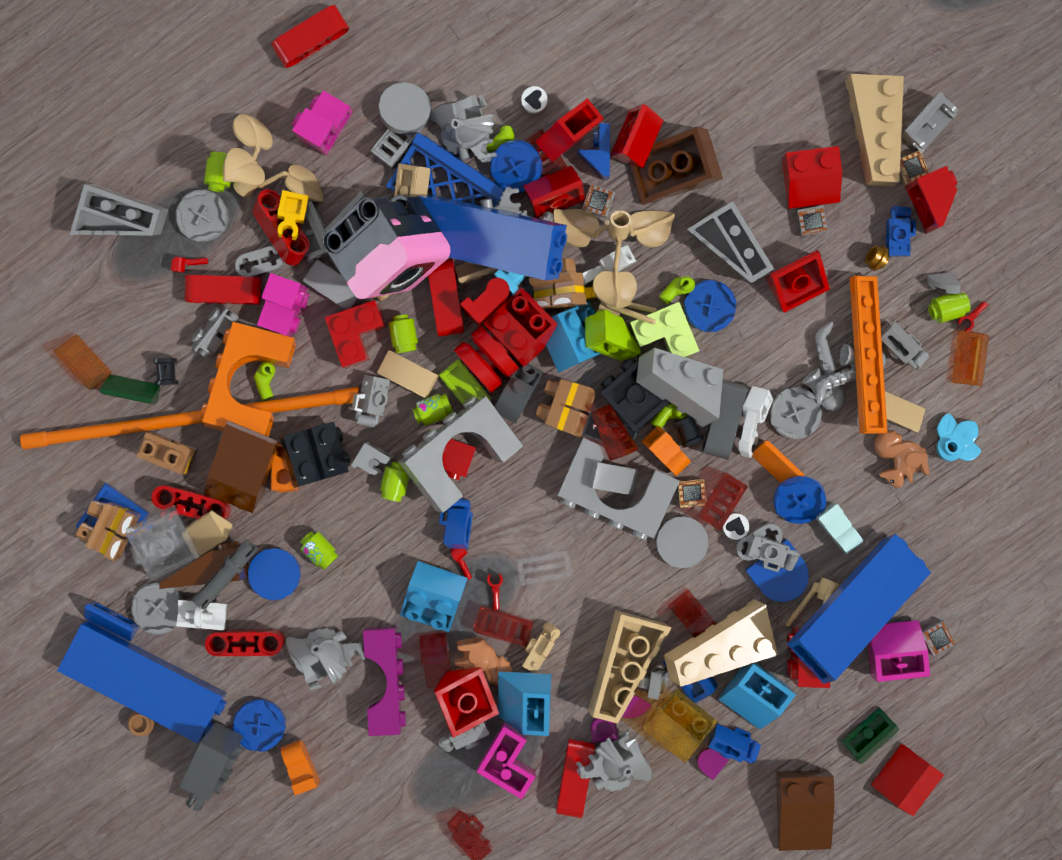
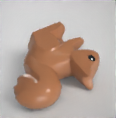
[874,430,930,488]
[455,637,513,685]

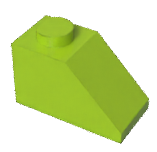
[585,310,640,361]

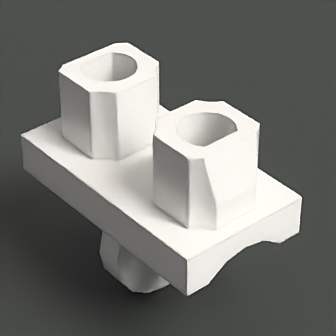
[176,599,227,630]

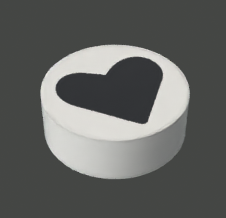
[521,86,548,114]
[722,513,749,540]

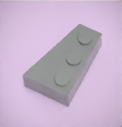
[70,184,168,236]
[687,201,774,283]
[636,348,723,427]

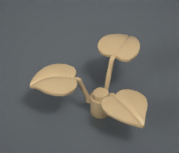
[223,114,324,202]
[554,209,675,309]

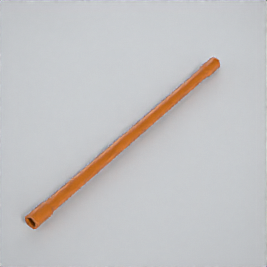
[20,387,360,450]

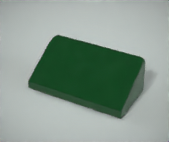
[99,375,160,404]
[840,707,900,764]

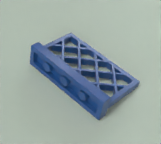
[386,133,505,207]

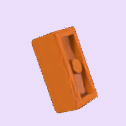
[752,440,805,483]

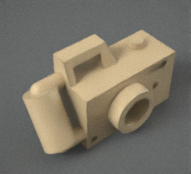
[522,622,560,673]

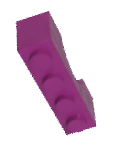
[363,626,407,736]

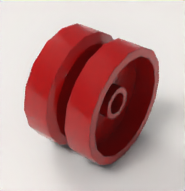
[453,326,519,393]

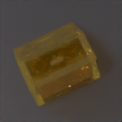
[642,688,718,763]

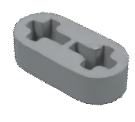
[235,246,285,277]
[735,523,783,561]

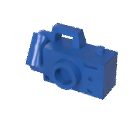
[886,206,916,257]
[439,498,473,549]
[708,723,761,763]

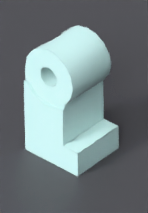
[816,503,864,555]

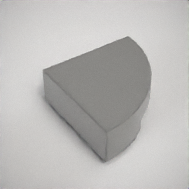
[927,272,961,294]

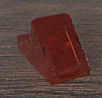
[668,589,717,638]
[420,632,451,688]

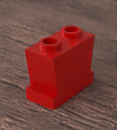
[536,98,604,162]

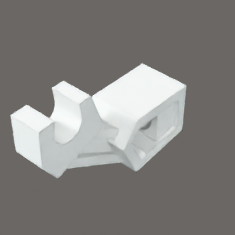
[583,245,636,286]
[739,386,773,458]

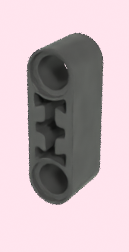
[702,380,748,460]

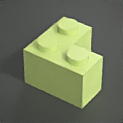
[628,302,699,357]

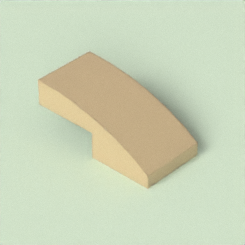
[377,350,438,398]

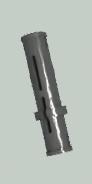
[192,539,258,610]

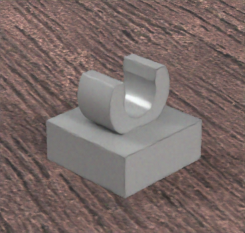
[638,670,668,700]

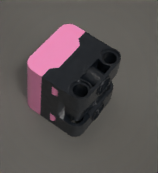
[323,194,451,299]

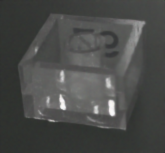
[126,505,200,581]

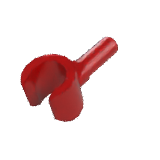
[170,257,208,273]
[957,301,988,332]
[451,548,472,580]
[487,573,503,610]

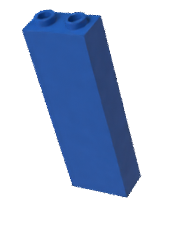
[418,195,567,280]
[787,534,931,684]
[57,621,227,744]

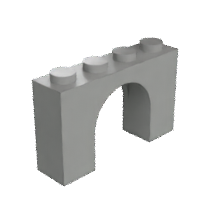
[398,395,523,513]
[557,438,680,540]

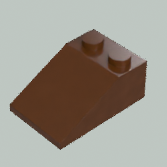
[630,127,723,205]
[204,421,278,513]
[159,541,248,589]
[776,770,835,851]

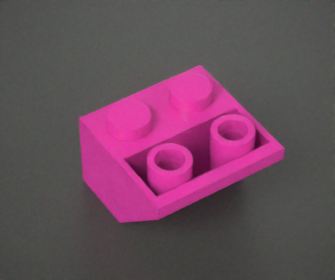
[868,620,930,682]

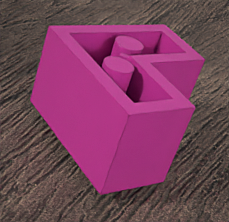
[292,90,353,156]
[257,273,310,337]
[477,721,536,799]

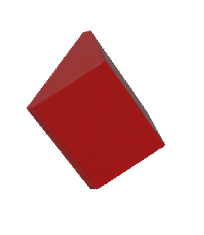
[610,104,664,168]
[523,165,585,219]
[765,250,830,313]
[434,667,499,738]
[871,743,944,816]

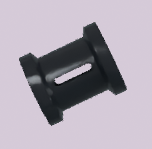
[153,358,179,386]
[672,416,704,448]

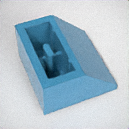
[546,302,601,373]
[400,561,468,632]
[718,662,796,729]
[498,672,552,736]

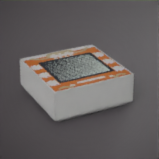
[582,184,615,218]
[796,205,828,237]
[922,620,956,656]

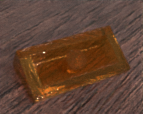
[951,331,989,387]
[53,334,112,390]

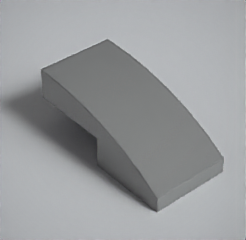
[302,259,357,310]
[589,461,638,495]

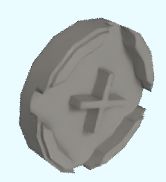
[378,82,431,134]
[175,190,229,243]
[769,387,822,439]
[656,516,709,568]
[131,582,183,635]

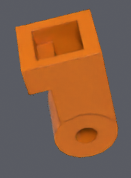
[641,426,691,476]
[271,443,299,493]
[281,740,320,796]

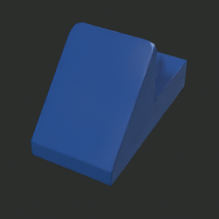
[577,123,610,180]

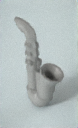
[801,321,844,411]
[815,344,886,405]

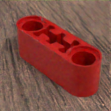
[271,5,350,68]
[252,189,310,266]
[428,258,465,337]
[184,275,261,305]
[151,485,231,520]
[205,629,285,656]
[556,739,595,818]

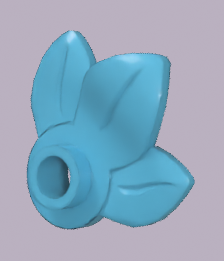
[936,413,981,462]

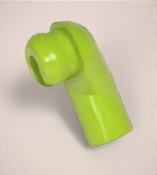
[486,125,515,152]
[658,276,695,305]
[254,362,275,400]
[650,403,688,428]

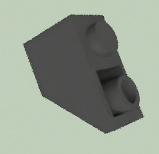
[495,362,544,424]

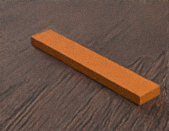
[850,276,888,434]

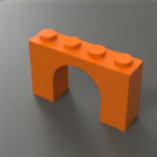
[200,322,296,437]

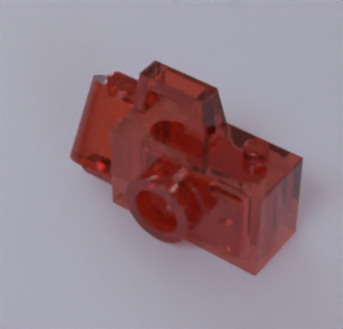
[447,810,492,860]

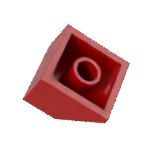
[782,146,842,209]
[905,166,957,234]

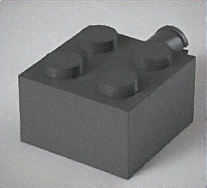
[179,722,244,811]

